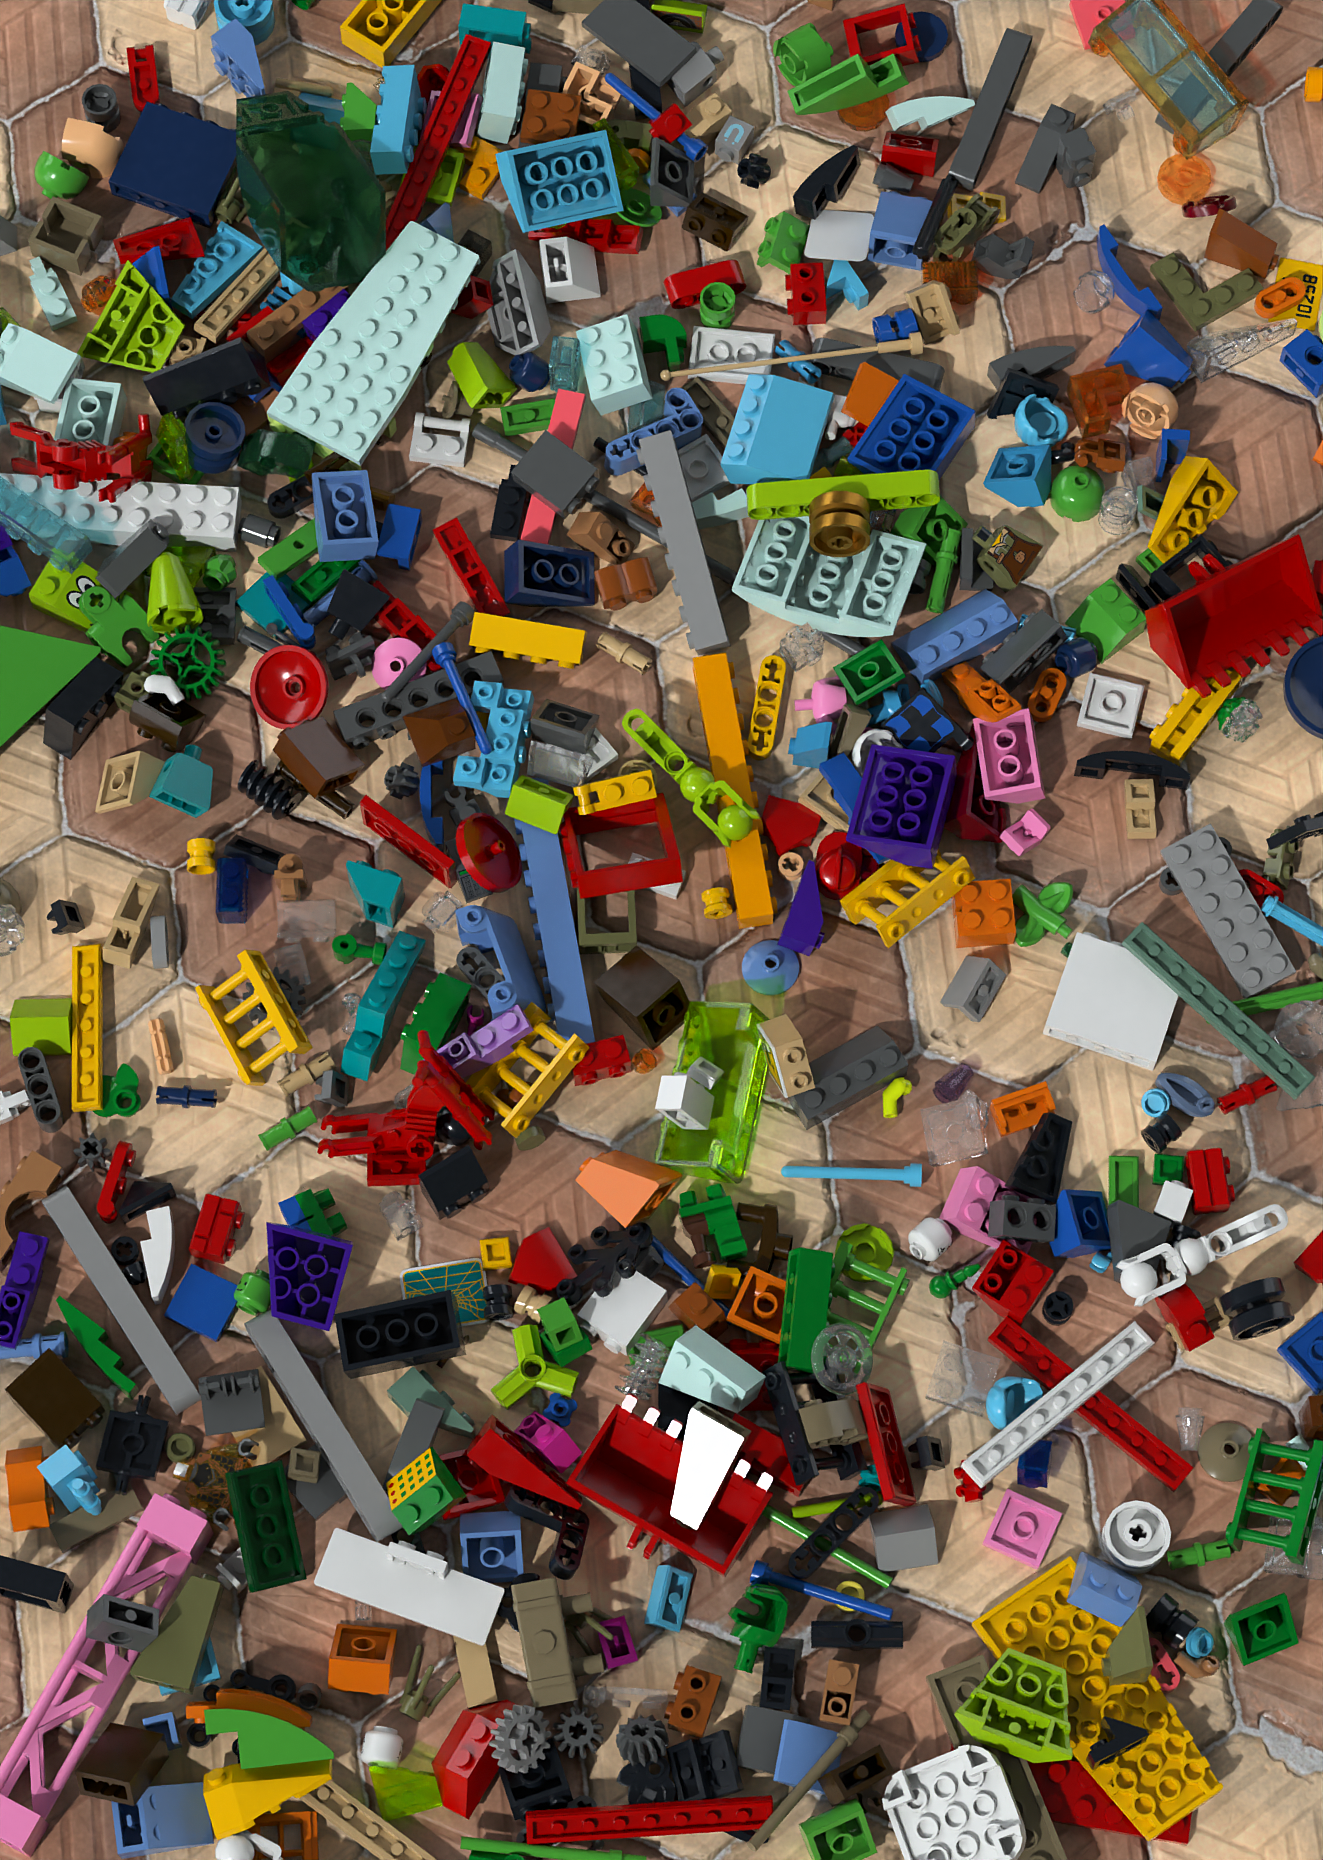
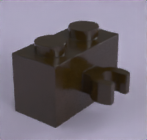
[818,1744,895,1814]

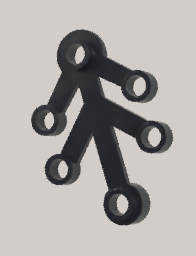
[556,1222,653,1306]
[187,1669,296,1757]

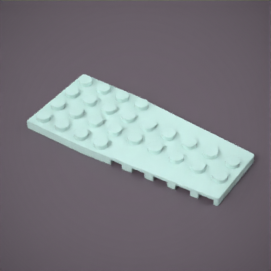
[267,221,481,466]

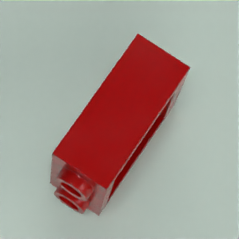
[843,3,922,66]

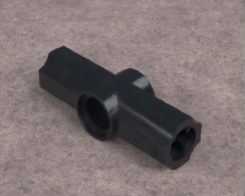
[811,1619,903,1651]

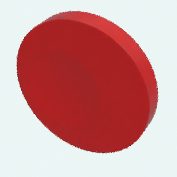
[456,812,522,893]

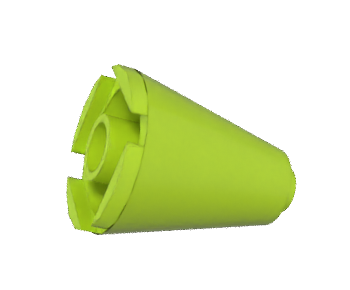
[147,552,203,634]

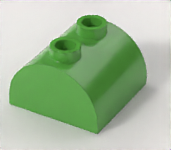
[799,1798,877,1860]

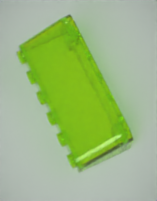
[655,1001,770,1184]

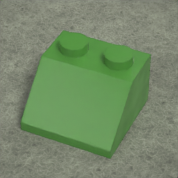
[1065,578,1146,664]

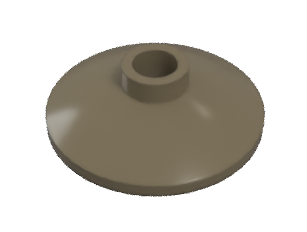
[1198,1423,1252,1482]

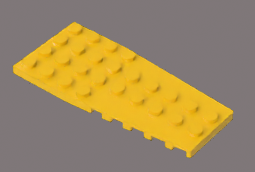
[972,1556,1223,1841]

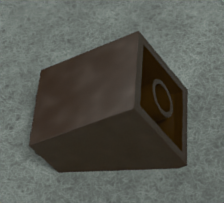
[594,946,695,1050]
[5,1348,105,1450]

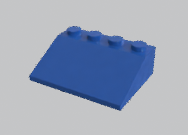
[847,374,976,480]

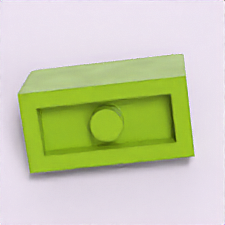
[505,775,574,834]

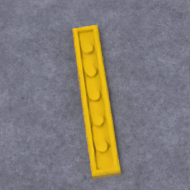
[72,944,103,1112]

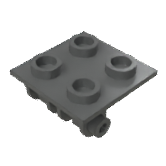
[198,1369,265,1436]

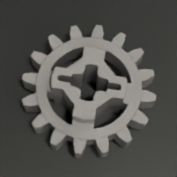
[489,1704,551,1773]

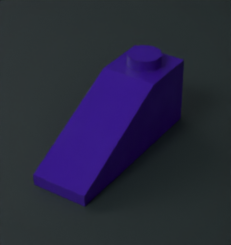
[777,860,825,956]

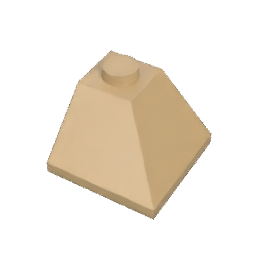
[95,750,165,814]

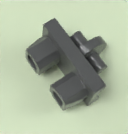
[325,632,376,681]

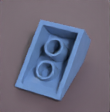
[312,470,379,562]

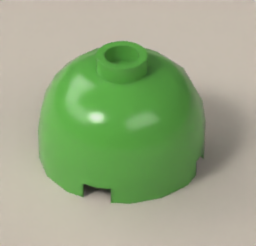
[34,151,90,200]
[1049,465,1106,522]

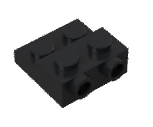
[498,1738,573,1822]

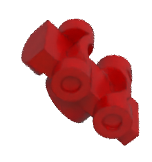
[954,1459,986,1503]

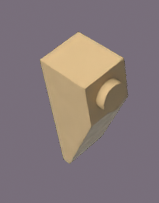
[662,92,732,153]

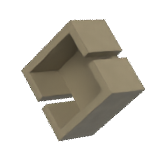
[28,197,105,276]

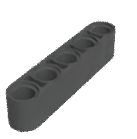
[809,338,945,391]

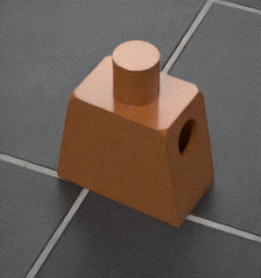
[668,1282,728,1340]

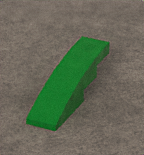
[56,1296,139,1400]

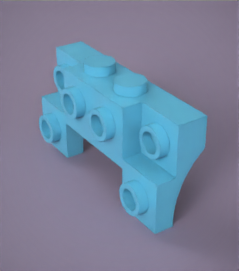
[453,681,534,798]

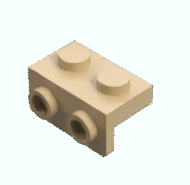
[905,280,960,344]

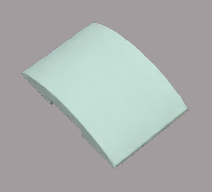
[732,516,926,637]

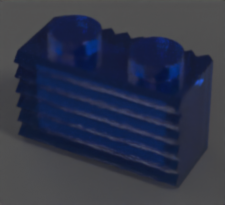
[216,858,249,924]

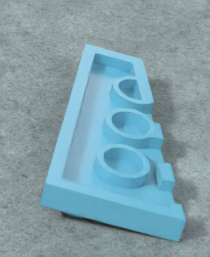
[171,221,263,319]

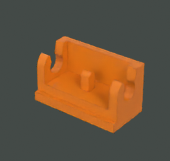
[989,1081,1056,1137]

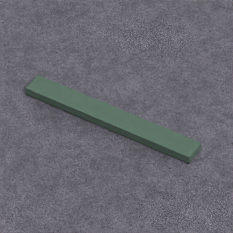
[1122,922,1316,1100]

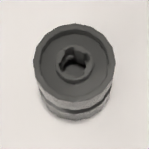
[82,84,121,133]

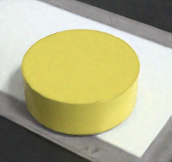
[835,1581,865,1613]

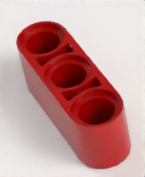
[663,259,746,309]

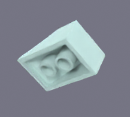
[0,323,81,404]

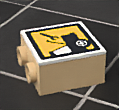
[756,1014,815,1098]

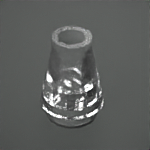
[1175,1407,1205,1451]

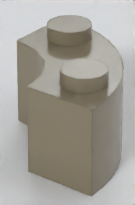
[798,1396,868,1449]

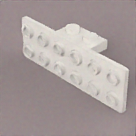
[314,1528,505,1646]

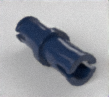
[156,1085,217,1108]

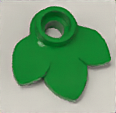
[93,1063,141,1118]

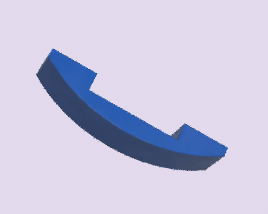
[1097,224,1163,321]
[419,760,444,853]

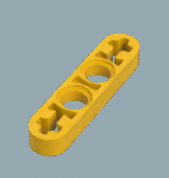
[748,655,786,761]

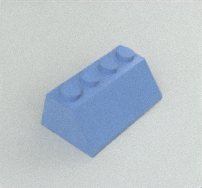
[891,589,1018,686]

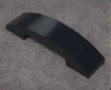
[1074,751,1190,790]

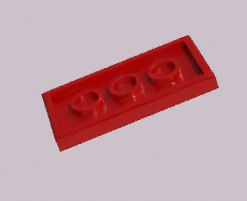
[360,795,457,888]
[856,1382,917,1507]

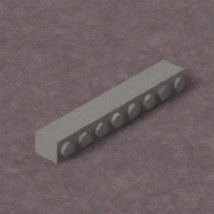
[636,430,731,656]

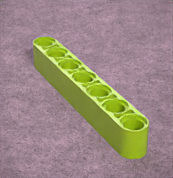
[746,470,940,520]

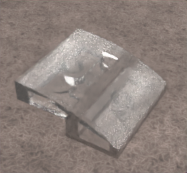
[1263,1516,1323,1580]

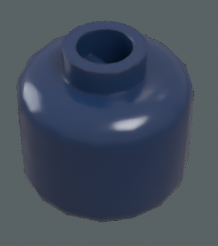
[509,352,551,392]
[1055,637,1098,678]

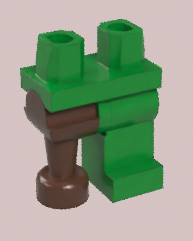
[679,1183,748,1269]

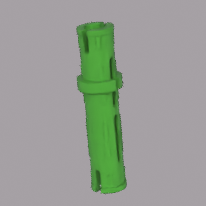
[926,528,962,614]

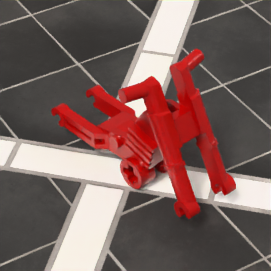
[10,414,153,503]
[317,1030,495,1161]

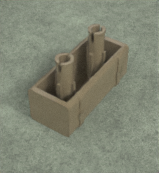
[511,1577,604,1708]

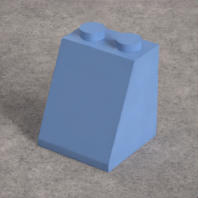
[867,191,933,271]

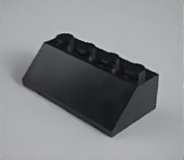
[143,337,271,425]

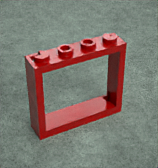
[560,793,683,899]

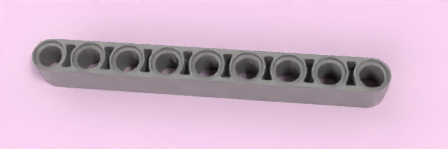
[41,1185,201,1415]
[244,1309,403,1542]

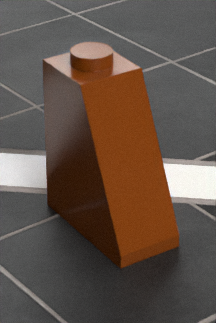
[1204,209,1279,279]

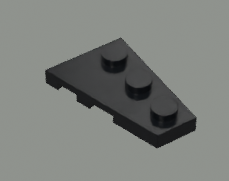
[1005,1112,1072,1205]

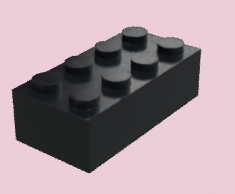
[334,1290,466,1379]

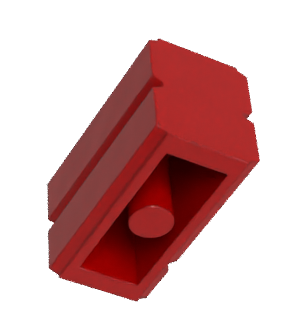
[1185,1148,1235,1215]
[189,1194,245,1264]

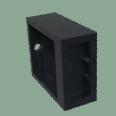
[1148,535,1233,601]
[0,1555,74,1614]

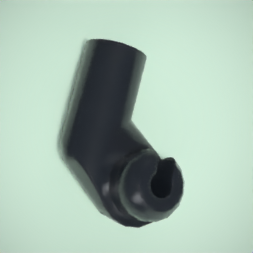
[1051,442,1075,465]

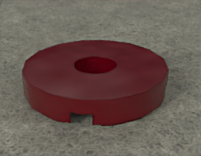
[1182,195,1237,218]

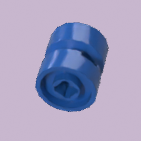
[872,308,919,343]

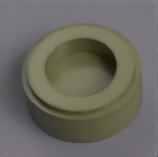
[515,1126,546,1151]
[165,1433,196,1464]

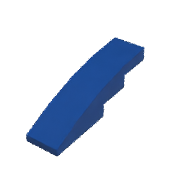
[819,753,889,864]

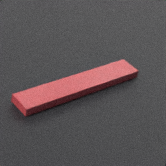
[520,389,586,545]

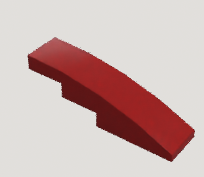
[528,219,643,254]
[432,517,510,617]
[372,580,443,673]

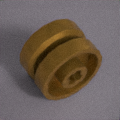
[809,491,870,557]

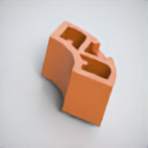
[5,1446,55,1532]

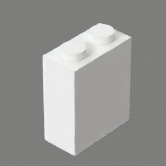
[577,1260,668,1356]

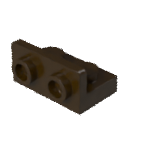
[682,192,749,251]

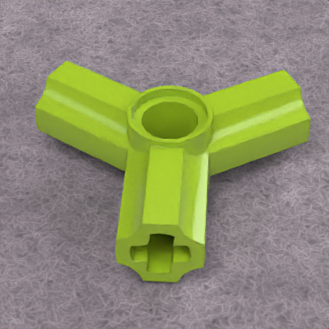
[491,1324,580,1410]

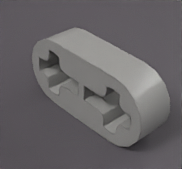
[150,915,169,969]

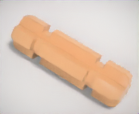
[148,1018,174,1075]

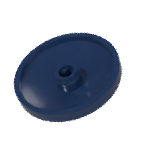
[1283,636,1323,739]

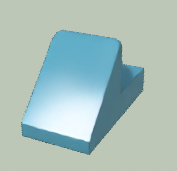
[826,260,869,311]

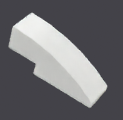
[140,1206,175,1305]

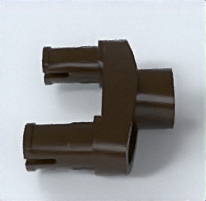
[726,1202,793,1279]

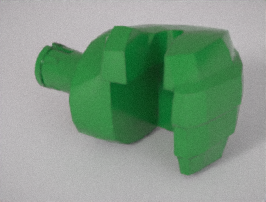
[728,1583,789,1673]

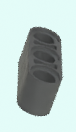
[18,1047,64,1133]

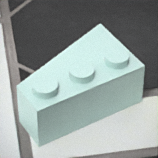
[658,1325,766,1413]

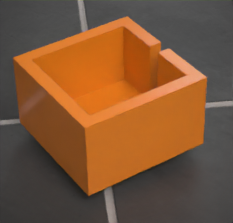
[951,879,1016,948]

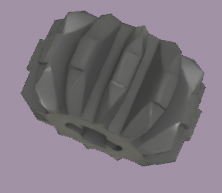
[552,1706,604,1759]
[616,1714,669,1767]

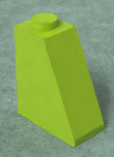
[447,342,517,409]

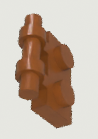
[1074,438,1125,473]

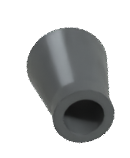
[872,163,914,194]

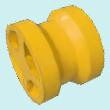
[701,887,732,919]

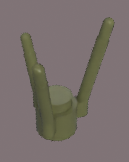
[214,165,270,225]
[565,1607,614,1673]
[399,1644,461,1722]

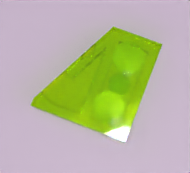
[155,412,191,481]
[368,1762,443,1821]

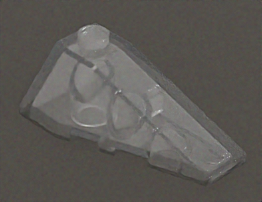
[1186,318,1298,383]

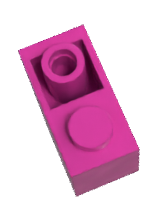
[514,1411,582,1474]

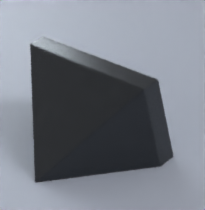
[119,1181,176,1224]

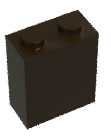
[75,1722,169,1806]

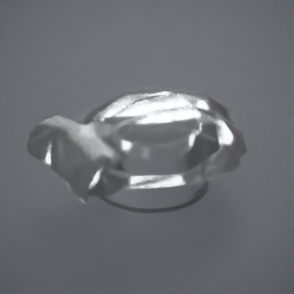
[571,45,610,75]

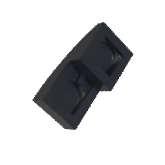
[759,1647,795,1710]

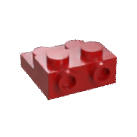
[438,1449,505,1520]

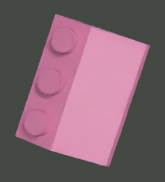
[973,708,1045,804]

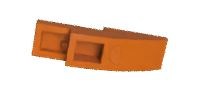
[942,661,1022,723]
[186,1688,313,1730]

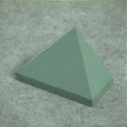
[1133,485,1165,520]

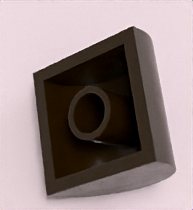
[129,693,206,752]

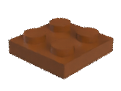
[520,89,582,144]

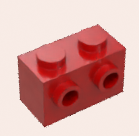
[785,262,827,325]
[571,1035,631,1086]

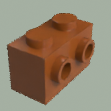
[664,1665,722,1739]

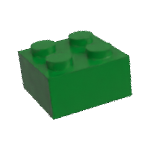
[539,1325,592,1368]

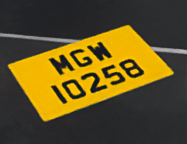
[1268,258,1323,331]

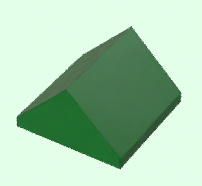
[833,639,906,705]
[1223,1593,1299,1666]

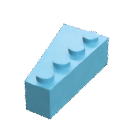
[370,65,427,175]

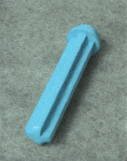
[1261,895,1323,947]

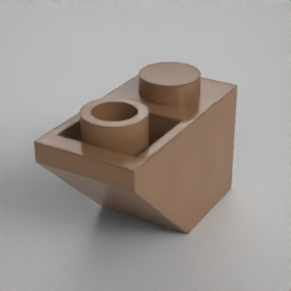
[567,512,635,565]
[819,1659,859,1726]

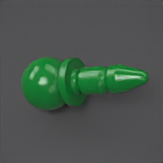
[929,1264,981,1299]

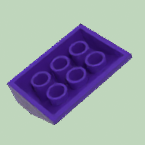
[846,744,957,869]

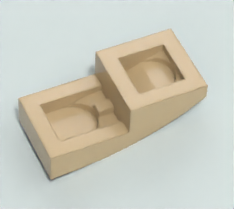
[1124,779,1157,839]

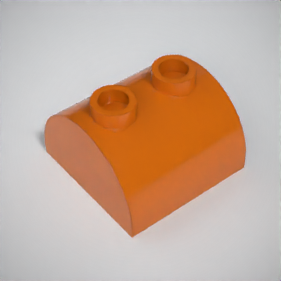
[726,1266,786,1345]

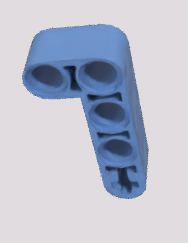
[604,387,703,476]

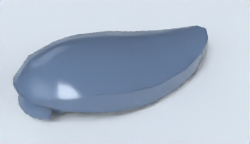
[1155,1073,1215,1117]

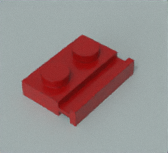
[367,1143,426,1187]

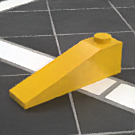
[1147,456,1238,564]
[203,1759,332,1840]

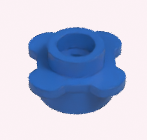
[543,1393,577,1427]

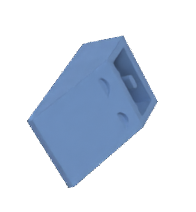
[211,18,268,117]
[111,1782,214,1859]

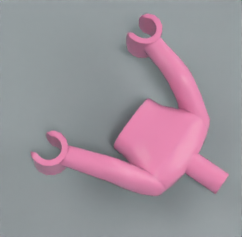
[794,676,873,735]

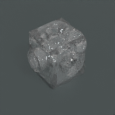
[779,622,825,672]

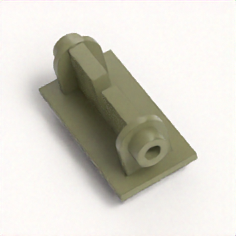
[1262,826,1299,890]

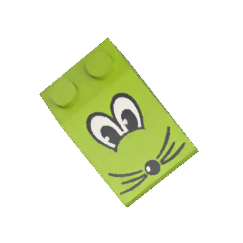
[28,549,133,632]

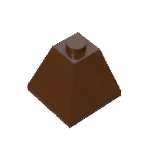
[403,698,476,767]

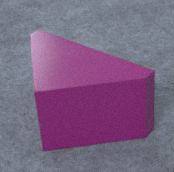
[597,1616,638,1670]

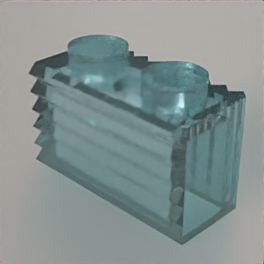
[549,336,581,392]

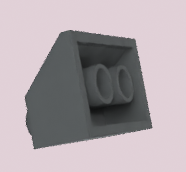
[980,609,1068,694]

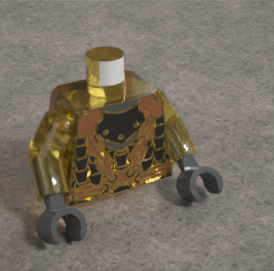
[173,1438,259,1531]

